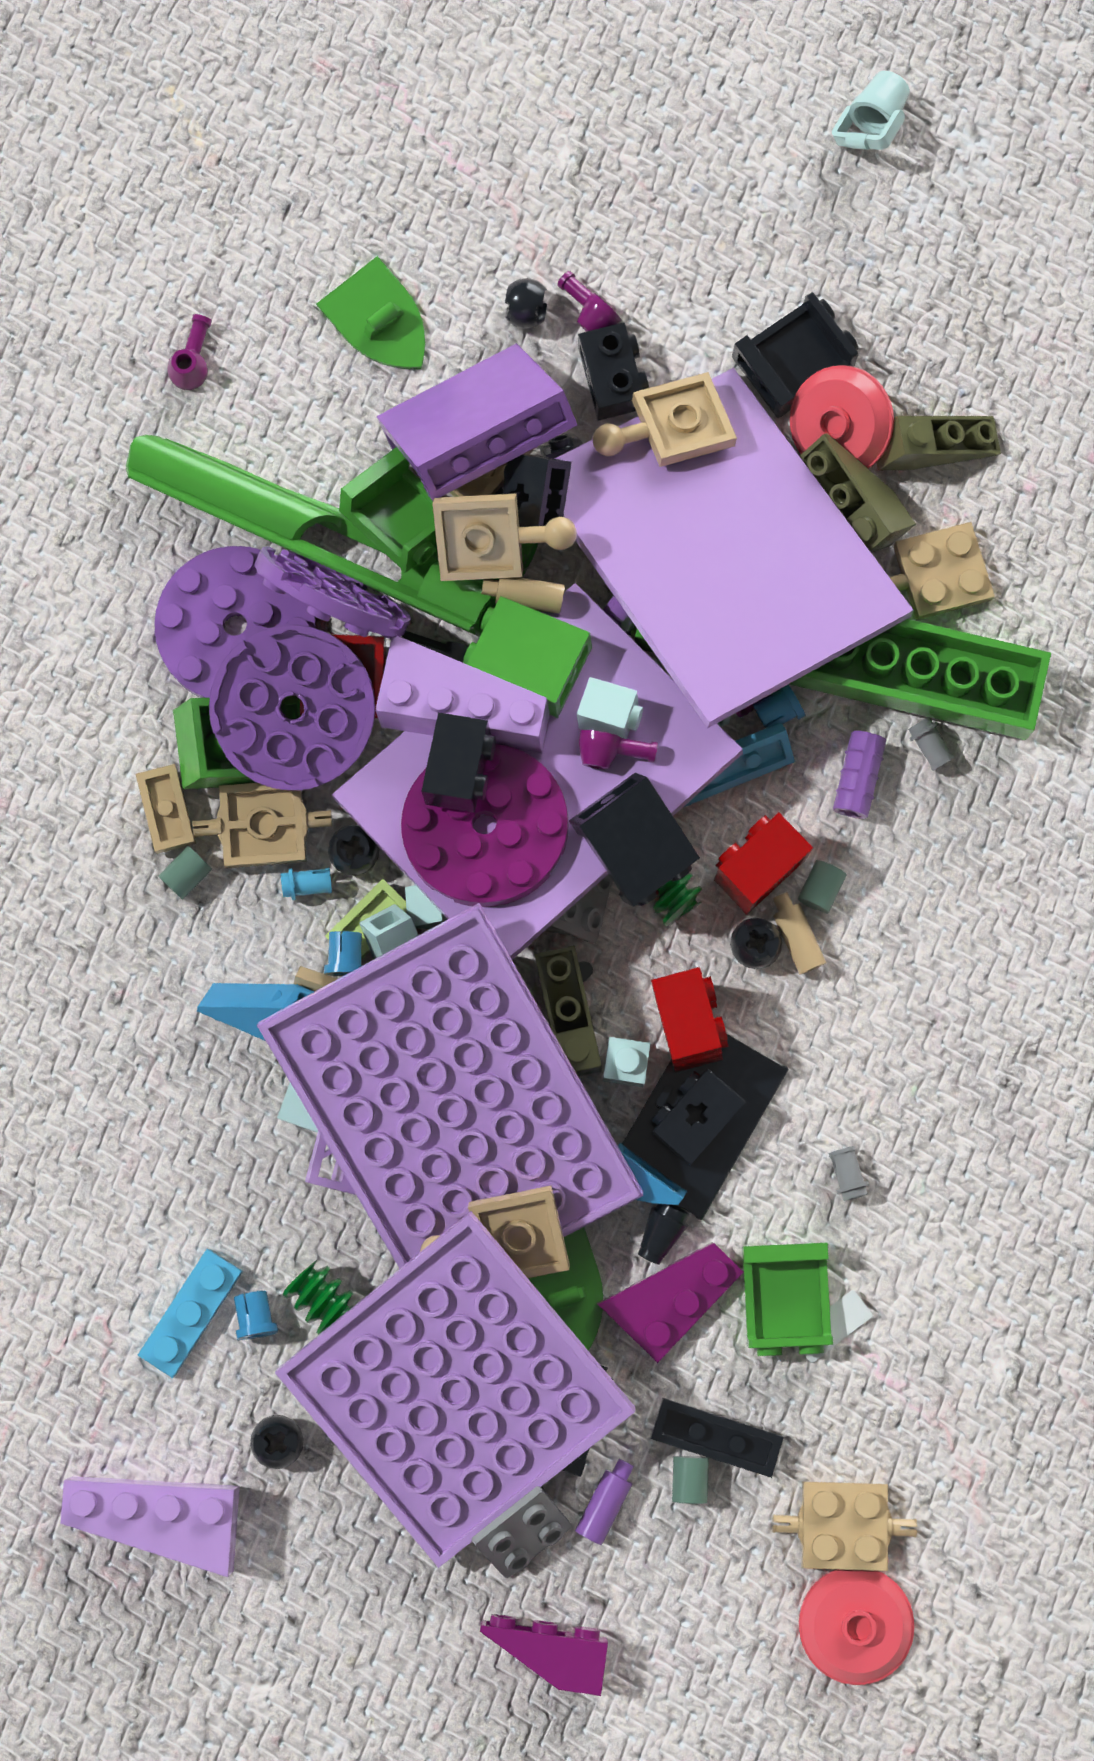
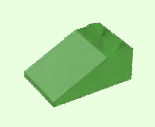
[173,696,301,789]

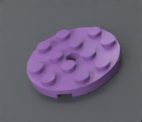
[155,546,316,698]
[255,546,411,639]
[209,625,376,790]

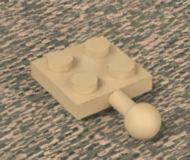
[593,372,737,467]
[432,494,577,581]
[889,522,995,620]
[420,1185,570,1278]

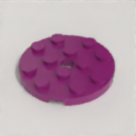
[401,744,569,907]

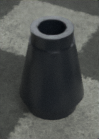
[638,1204,689,1265]

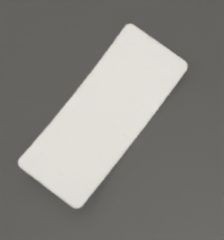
[798,1290,873,1363]

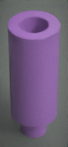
[575,1458,634,1545]

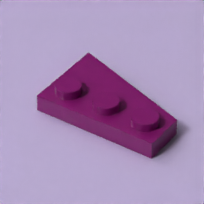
[597,1242,743,1363]

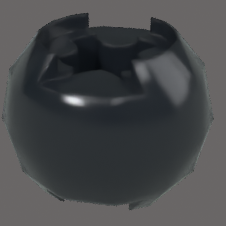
[505,278,547,329]
[328,824,380,876]
[730,917,783,969]
[250,1415,304,1469]

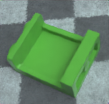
[339,447,437,573]
[463,596,592,718]
[742,1243,833,1356]

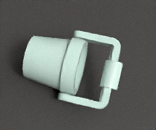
[832,71,910,150]

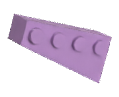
[375,636,550,753]
[60,1476,240,1577]

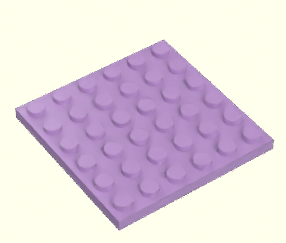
[275,1211,636,1568]

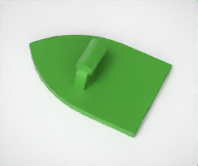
[316,256,425,369]
[528,1227,603,1351]

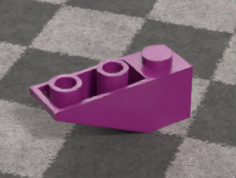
[480,1614,608,1696]

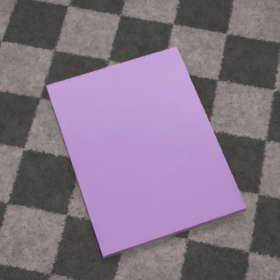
[555,368,914,728]
[332,583,743,960]
[257,903,643,1269]

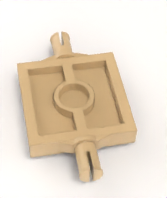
[192,783,333,868]
[772,1481,917,1571]

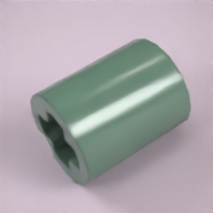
[158,846,212,900]
[798,860,847,914]
[672,1456,709,1504]

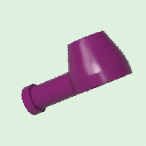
[557,271,622,332]
[167,314,212,390]
[579,730,658,770]

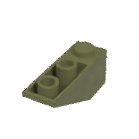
[876,416,1001,471]
[800,433,916,553]
[534,945,602,1076]

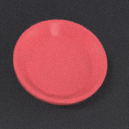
[790,365,894,468]
[799,1569,914,1685]

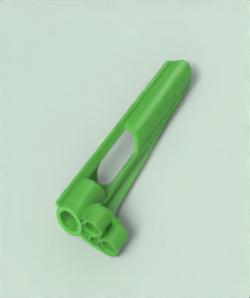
[126,435,538,637]

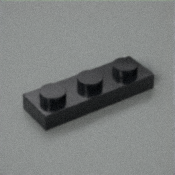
[650,1397,784,1478]

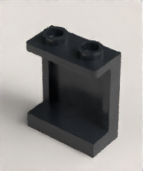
[732,292,859,419]
[569,773,700,907]

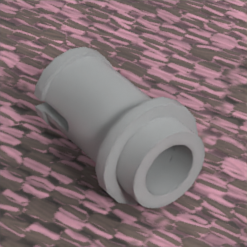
[908,717,955,771]
[828,1146,869,1201]

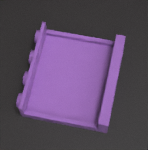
[376,343,578,501]

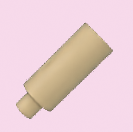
[481,577,565,614]
[773,892,827,975]

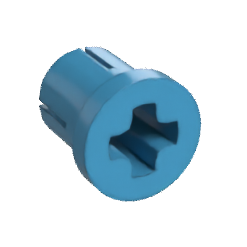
[753,684,806,728]
[324,931,363,976]
[234,1291,278,1340]

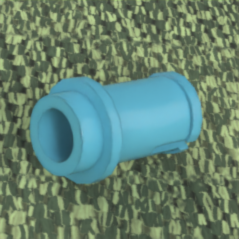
[281,867,332,901]

